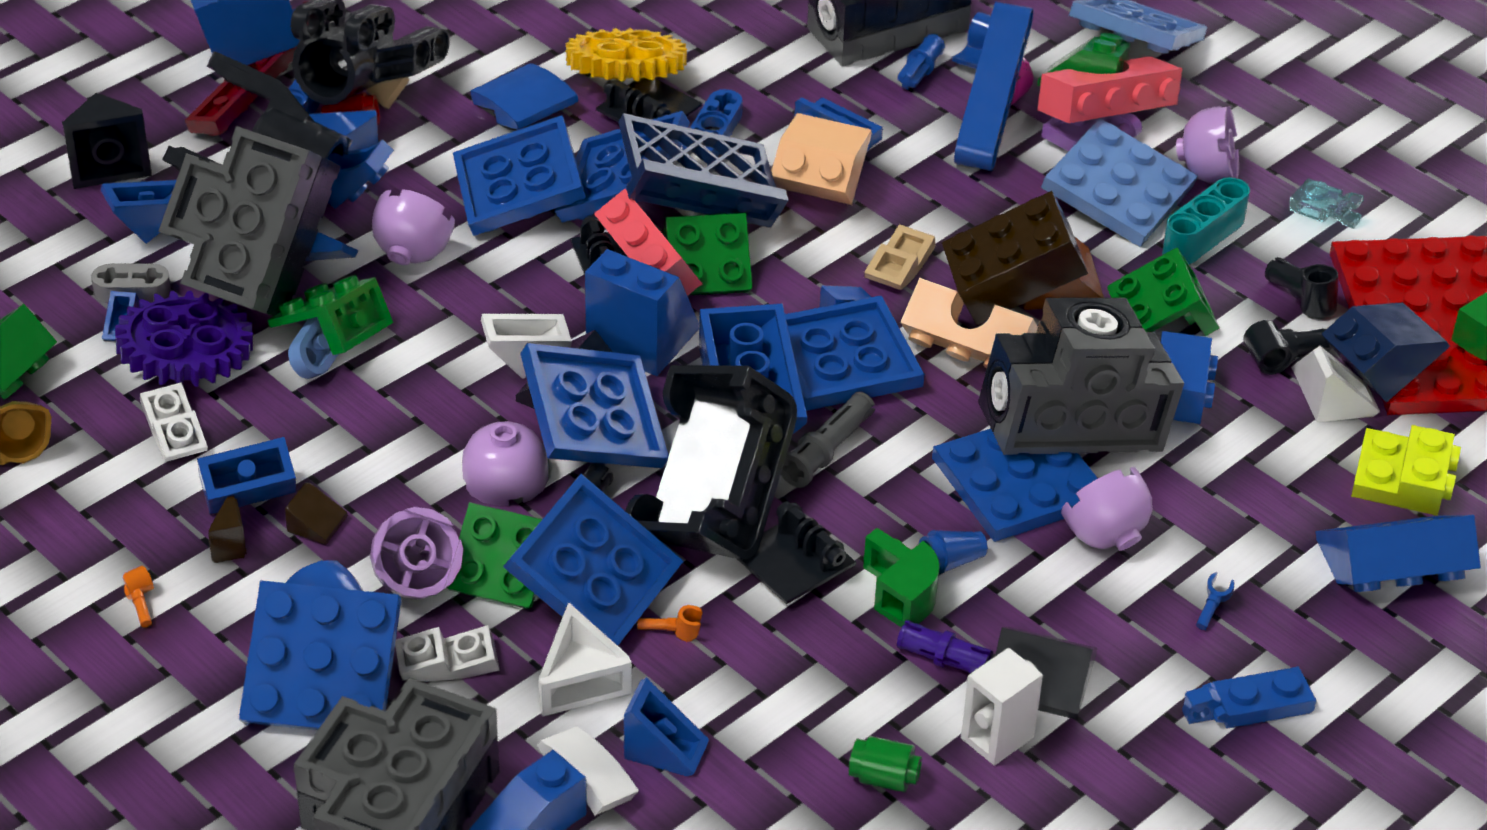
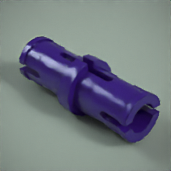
[897,620,993,673]

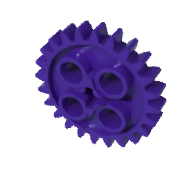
[115,290,253,387]

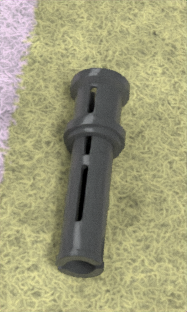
[781,392,875,488]

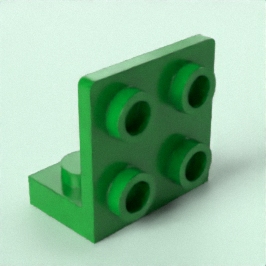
[663,213,752,296]
[1107,247,1220,336]
[267,275,394,355]
[446,502,542,609]

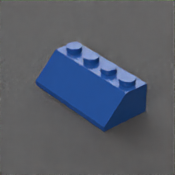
[699,304,807,435]

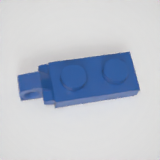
[1182,666,1316,729]

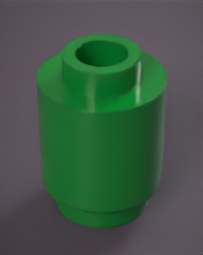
[849,736,922,793]

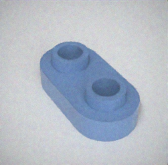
[288,317,338,379]

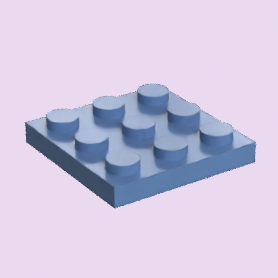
[1069,0,1207,54]
[1041,118,1198,247]

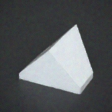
[481,314,572,379]
[1291,346,1380,422]
[539,602,632,717]

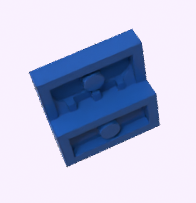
[470,63,579,130]

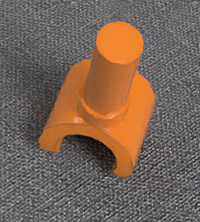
[123,565,154,628]
[637,605,703,642]

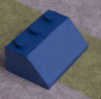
[1315,515,1481,592]

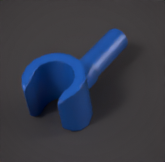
[1196,572,1235,630]

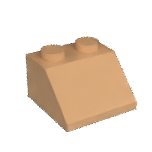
[771,113,872,205]

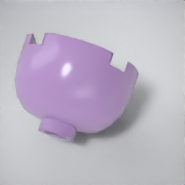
[1176,106,1239,184]
[372,190,455,265]
[462,421,549,506]
[1061,467,1153,551]
[370,507,463,599]

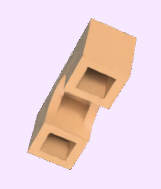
[900,278,1038,368]

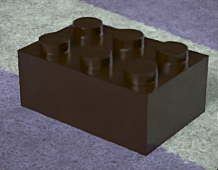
[942,191,1089,325]

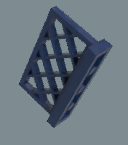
[618,113,789,228]

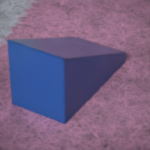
[820,285,871,307]
[102,291,140,341]

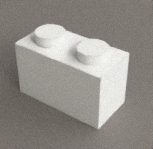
[961,647,1043,766]

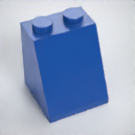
[191,0,300,65]
[585,249,699,376]

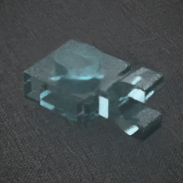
[1289,178,1364,229]

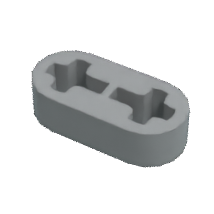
[91,263,171,303]

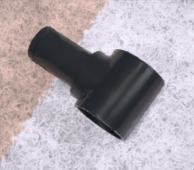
[1265,257,1339,318]
[1243,320,1330,375]

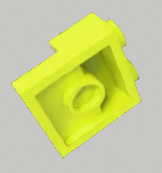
[1351,425,1461,516]

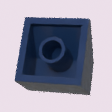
[1321,302,1450,403]

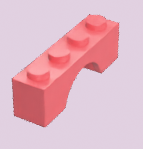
[1038,56,1182,123]

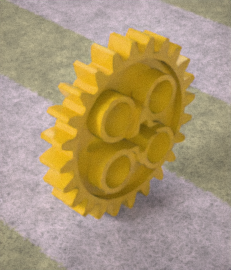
[566,28,687,81]

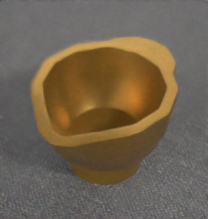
[0,401,52,465]

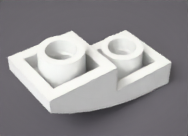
[140,382,208,462]
[395,625,499,681]
[537,726,639,815]

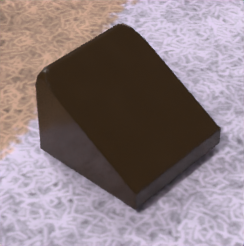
[285,482,348,545]
[208,495,247,563]

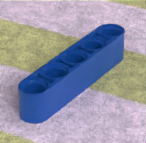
[954,2,1034,171]

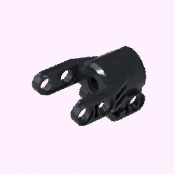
[291,0,450,105]
[162,51,352,169]

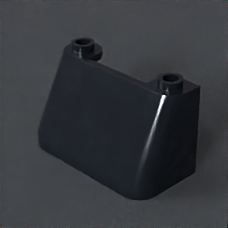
[625,365,797,559]

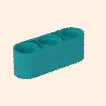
[1162,177,1250,264]

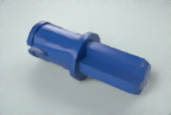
[897,34,945,90]

